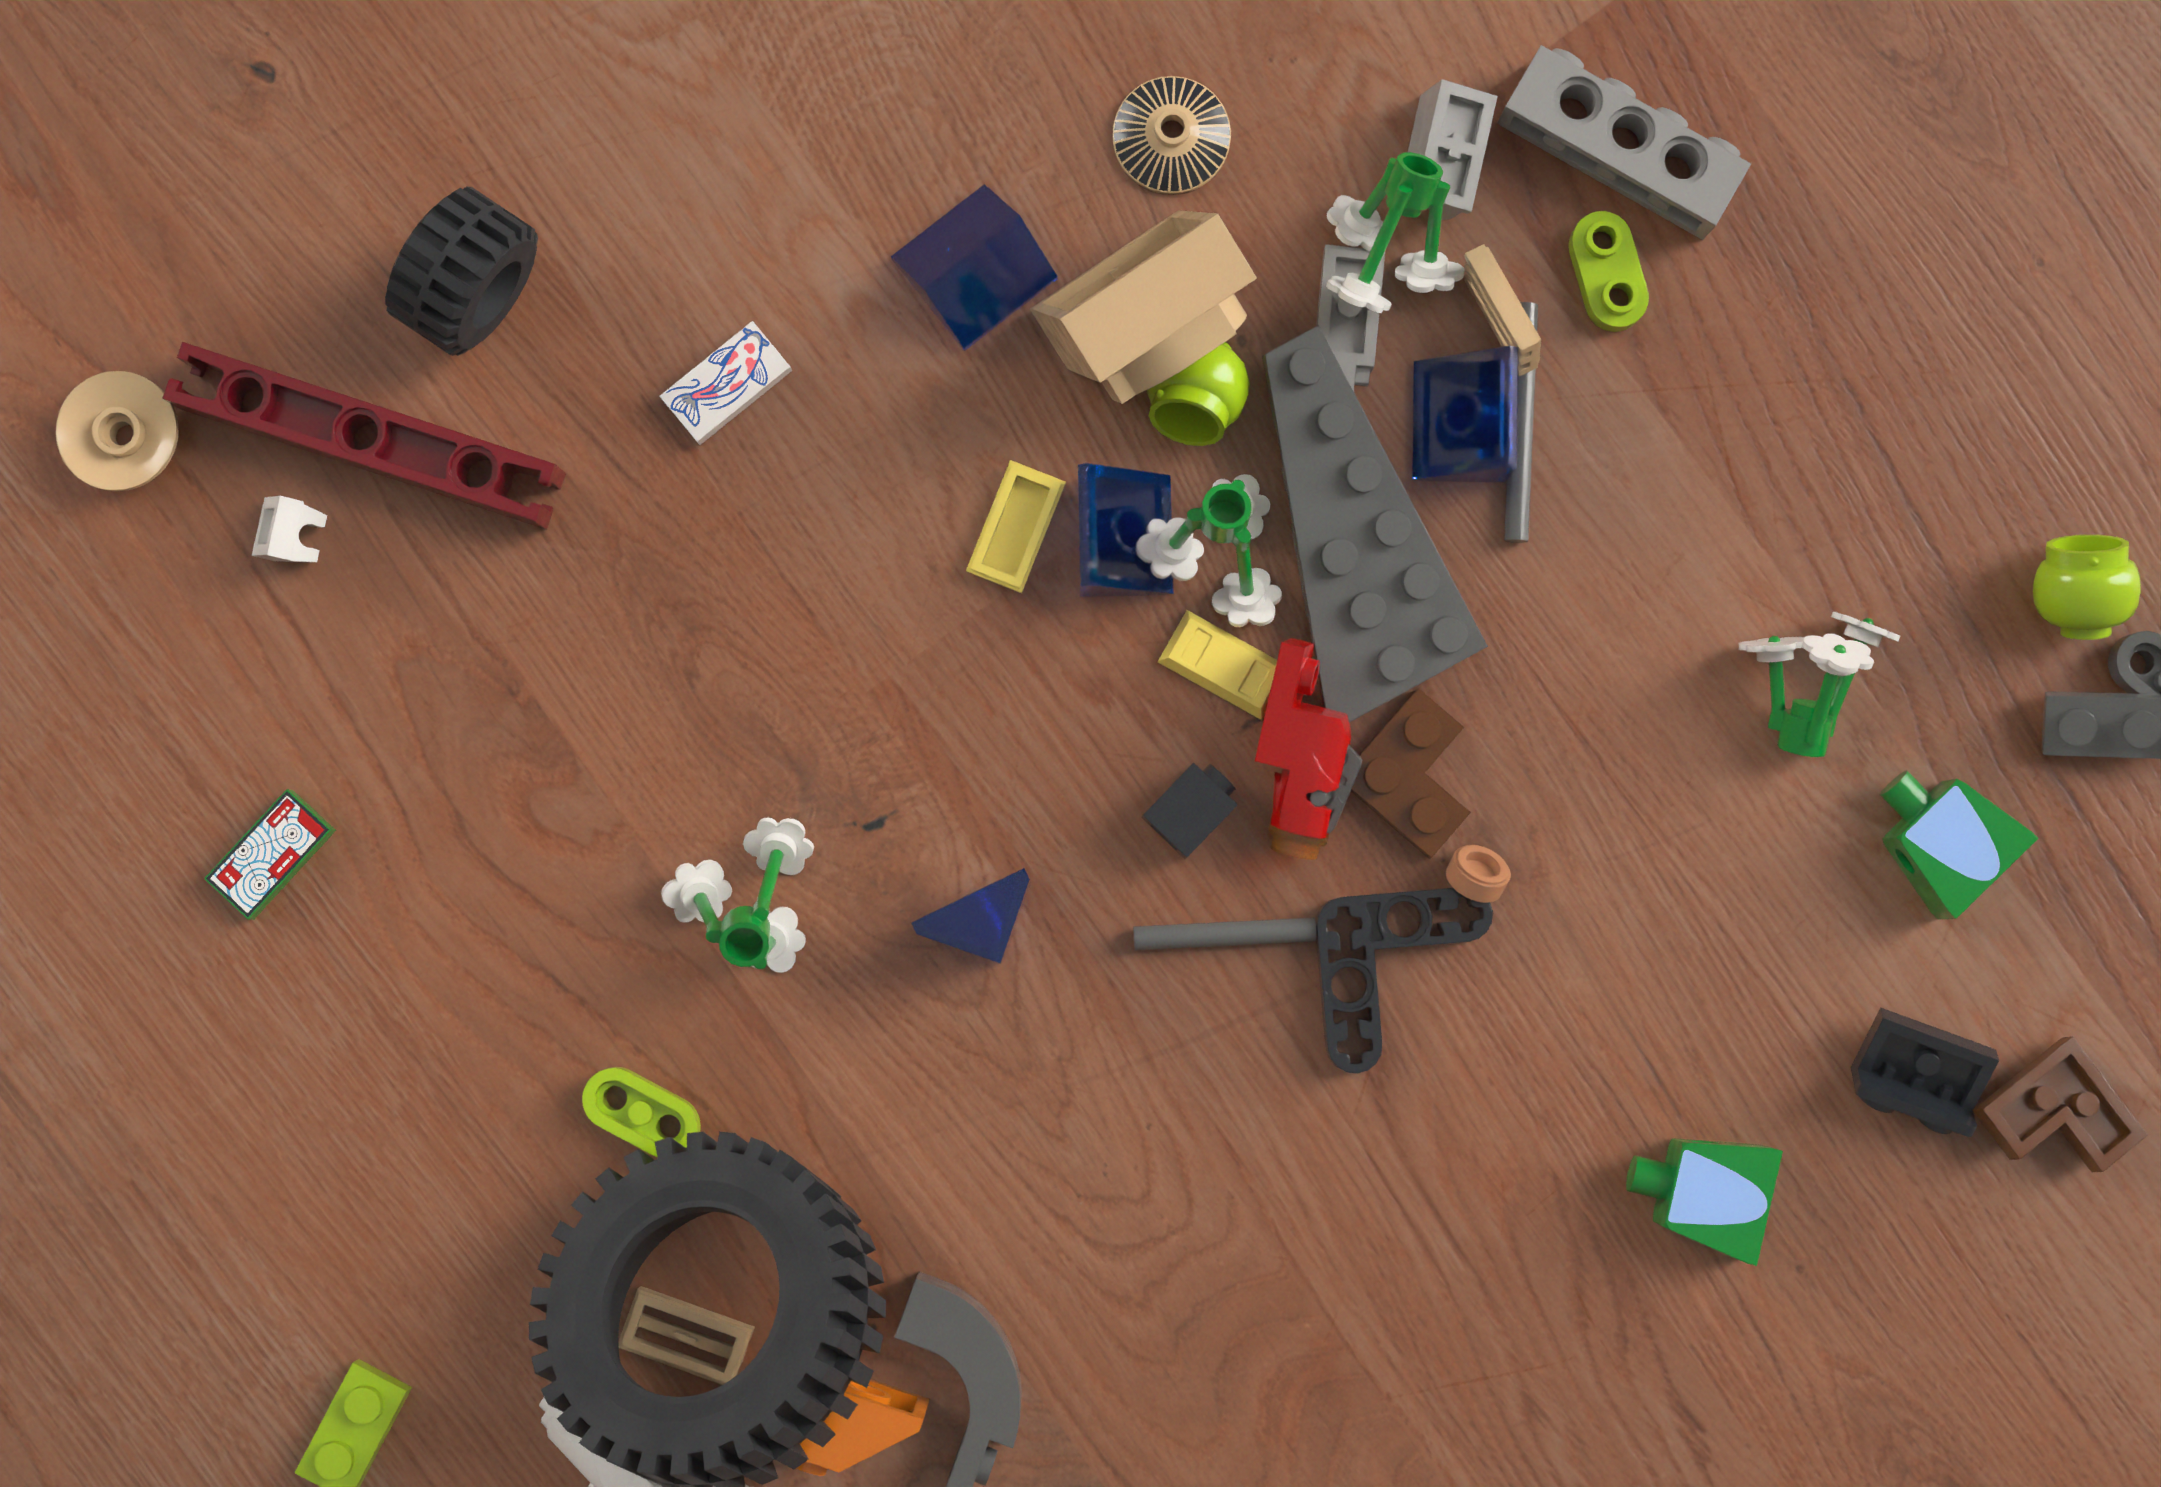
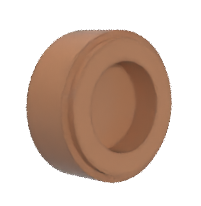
[1446,845,1511,903]

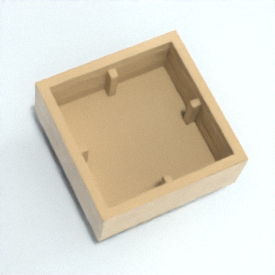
[1030,210,1257,404]

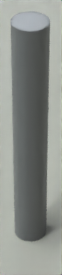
[1133,917,1316,951]

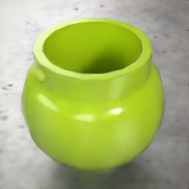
[1147,342,1250,446]
[2033,535,2141,640]

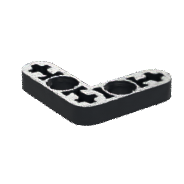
[1315,888,1493,1074]

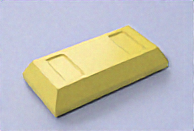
[966,460,1066,593]
[1158,610,1277,720]

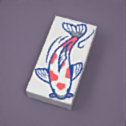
[660,321,792,445]

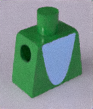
[1880,770,2039,920]
[1626,1138,1783,1266]

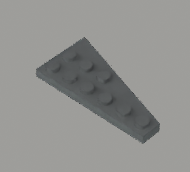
[1262,325,1488,722]

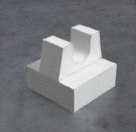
[252,496,327,562]

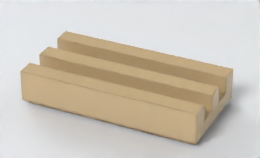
[1464,244,1541,376]
[618,1286,755,1385]

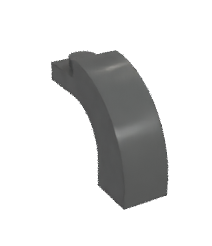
[894,1271,1022,1487]

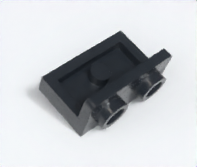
[1850,1007,1999,1137]

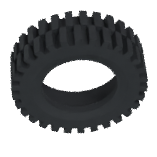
[529,1131,886,1487]

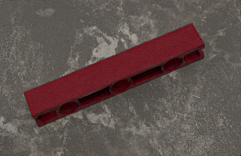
[162,342,566,530]

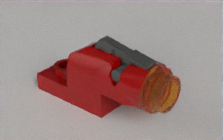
[1255,638,1363,860]

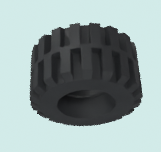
[385,186,538,356]

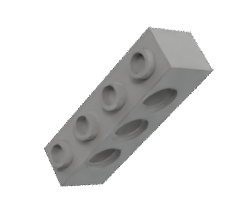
[1497,45,1751,240]

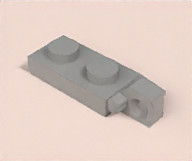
[1316,245,1385,391]

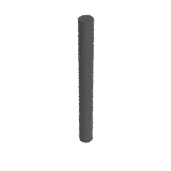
[1504,302,1538,543]

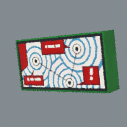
[204,789,336,920]

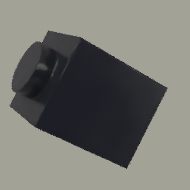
[1142,763,1238,859]

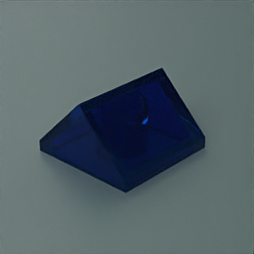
[891,184,1058,351]
[1412,345,1518,482]
[1078,463,1174,597]
[911,868,1032,963]

